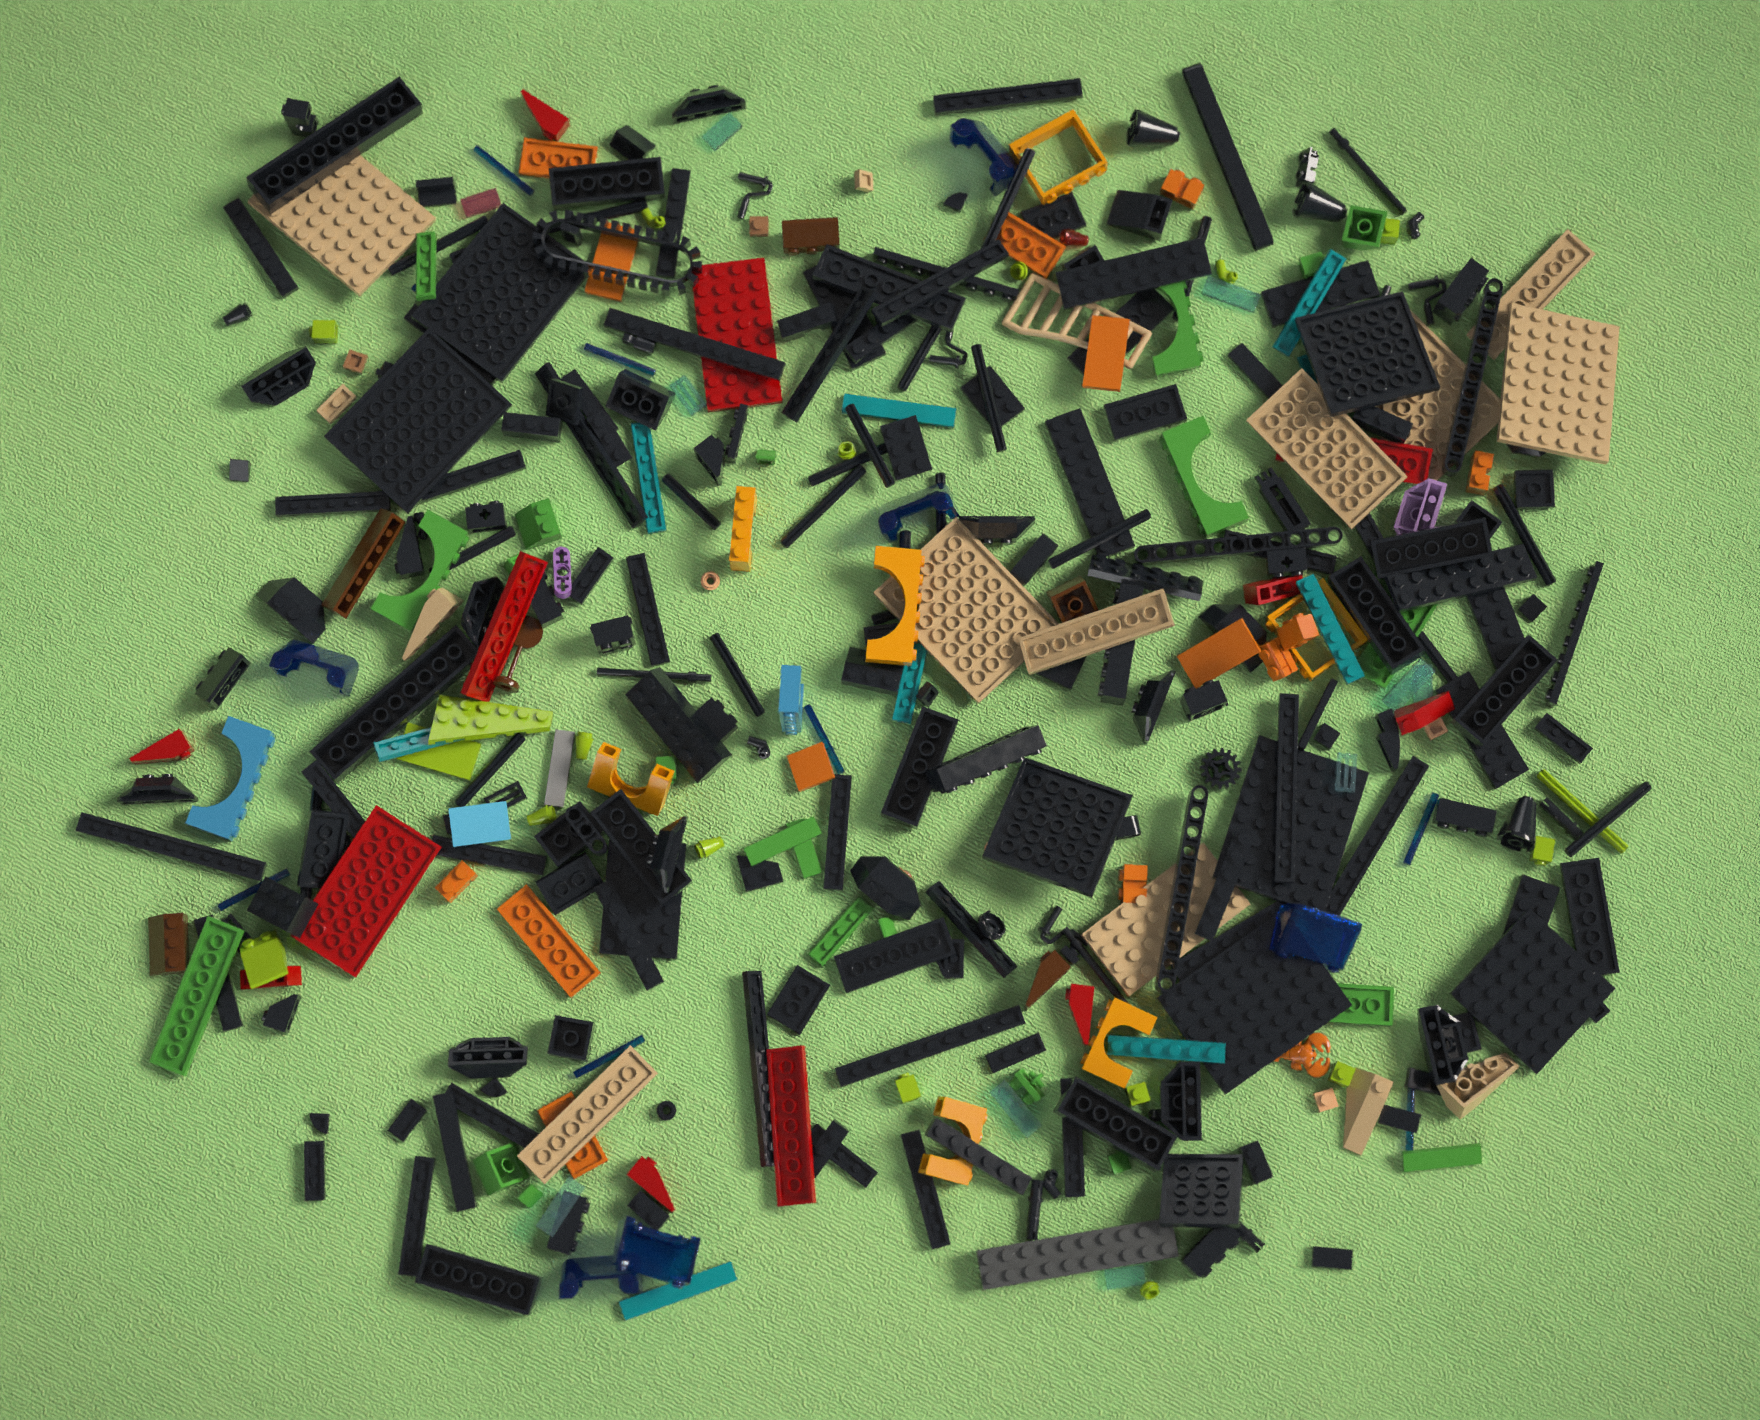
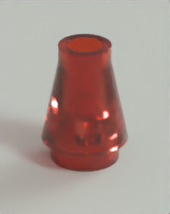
[1060,228,1089,246]

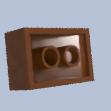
[1046,575,1099,623]
[1024,950,1071,1010]

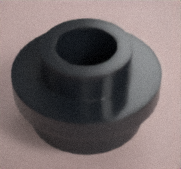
[657,1101,676,1121]

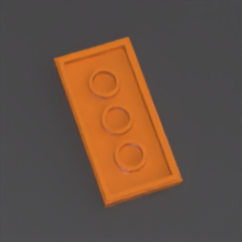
[519,138,598,178]
[983,212,1067,279]
[585,222,638,302]
[1082,315,1130,392]
[1177,618,1261,689]
[537,1091,609,1180]

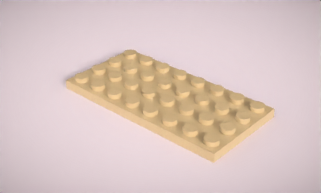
[1246,368,1407,530]
[1081,842,1250,997]

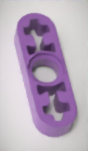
[553,547,572,599]

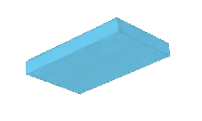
[448,801,511,847]

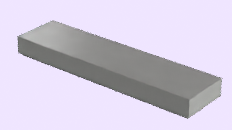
[544,729,575,808]

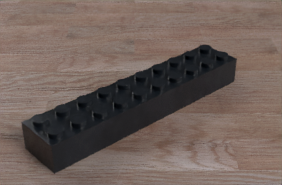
[246,76,423,215]
[309,625,478,783]

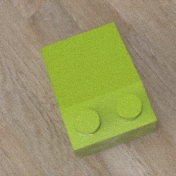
[239,930,288,989]

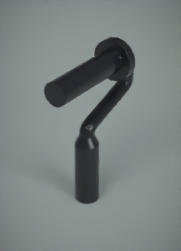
[737,172,773,219]
[1408,275,1447,326]
[929,328,968,369]
[1038,905,1088,946]

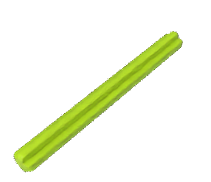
[1537,769,1628,853]

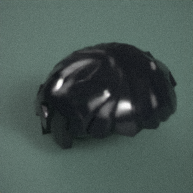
[978,910,1006,940]

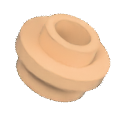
[701,571,720,591]

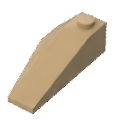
[402,588,464,661]
[1437,1052,1519,1119]
[1343,1067,1393,1155]

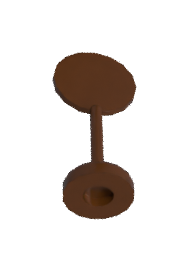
[493,616,543,693]

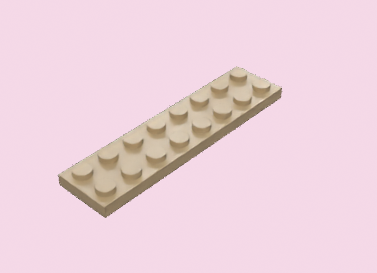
[1466,229,1595,360]
[1018,589,1175,675]
[517,1045,658,1185]

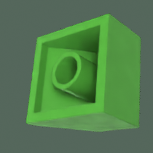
[1342,205,1388,251]
[515,498,562,550]
[473,1142,530,1196]

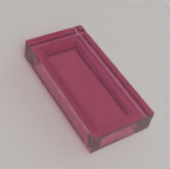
[460,188,501,218]

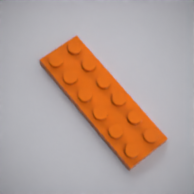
[497,884,601,998]

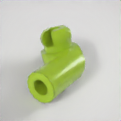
[641,208,665,229]
[1215,259,1238,283]

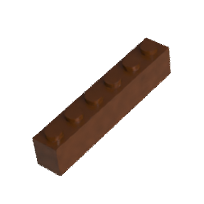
[321,508,405,619]

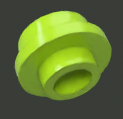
[1010,261,1028,280]
[837,441,856,459]
[1140,1281,1159,1300]

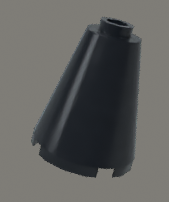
[1126,109,1180,147]
[1293,180,1347,222]
[1497,796,1536,852]

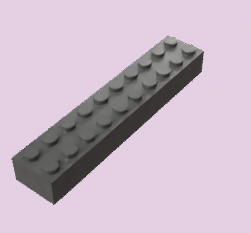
[976,1219,1179,1290]

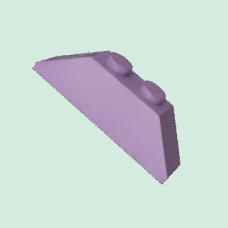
[1394,478,1447,534]

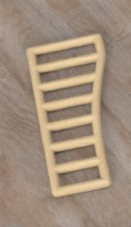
[1002,273,1152,369]

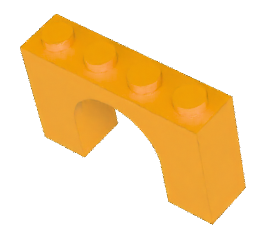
[729,486,757,572]
[587,742,675,816]
[1080,997,1158,1089]
[918,1096,987,1185]

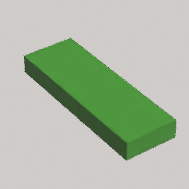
[786,818,822,879]

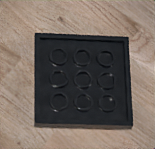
[1159,1154,1244,1228]

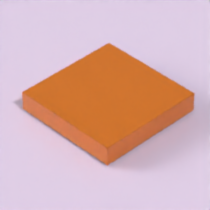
[787,742,835,792]

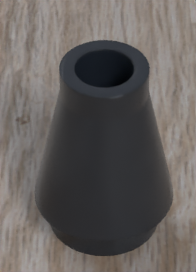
[223,303,252,327]

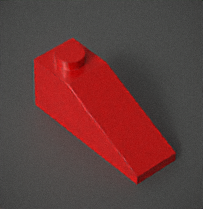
[521,89,570,142]
[1243,575,1303,605]
[1394,691,1455,735]
[129,728,194,765]
[240,966,302,990]
[1065,984,1094,1046]
[627,1156,676,1213]

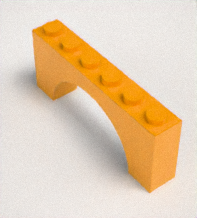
[865,546,925,666]

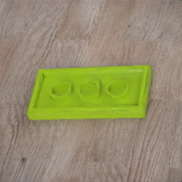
[396,723,482,781]

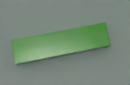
[416,231,436,301]
[744,816,822,867]
[808,896,874,967]
[1402,1143,1482,1172]

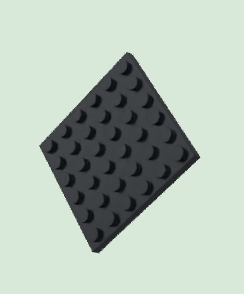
[1295,291,1440,417]
[982,758,1133,898]
[1449,908,1616,1074]

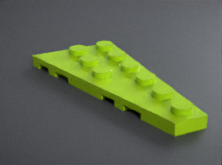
[428,695,553,745]

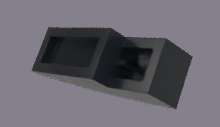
[1375,708,1400,772]

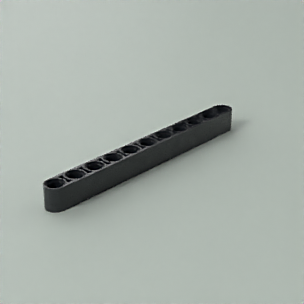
[1182,62,1274,251]
[1442,278,1503,477]
[1134,527,1343,565]
[1155,785,1208,994]

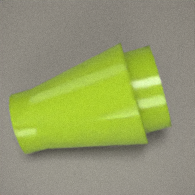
[575,731,594,760]
[527,805,557,826]
[694,836,724,859]

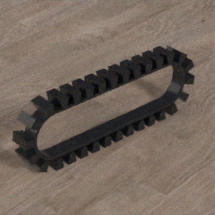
[532,209,703,296]

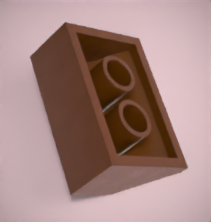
[782,217,840,256]
[148,913,189,976]

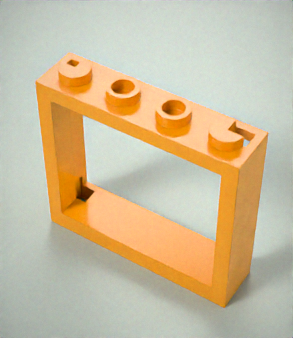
[1009,109,1107,205]
[1265,578,1368,681]

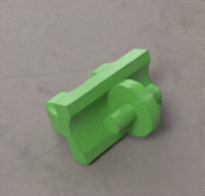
[1010,1068,1045,1105]

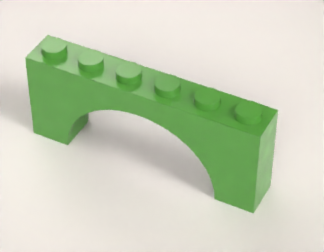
[1152,281,1204,378]
[1159,416,1249,539]
[371,510,470,633]

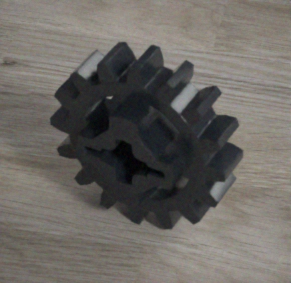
[1199,748,1242,790]

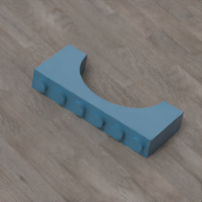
[778,665,804,735]
[185,716,275,841]

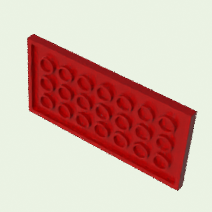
[692,257,783,412]
[290,805,442,978]

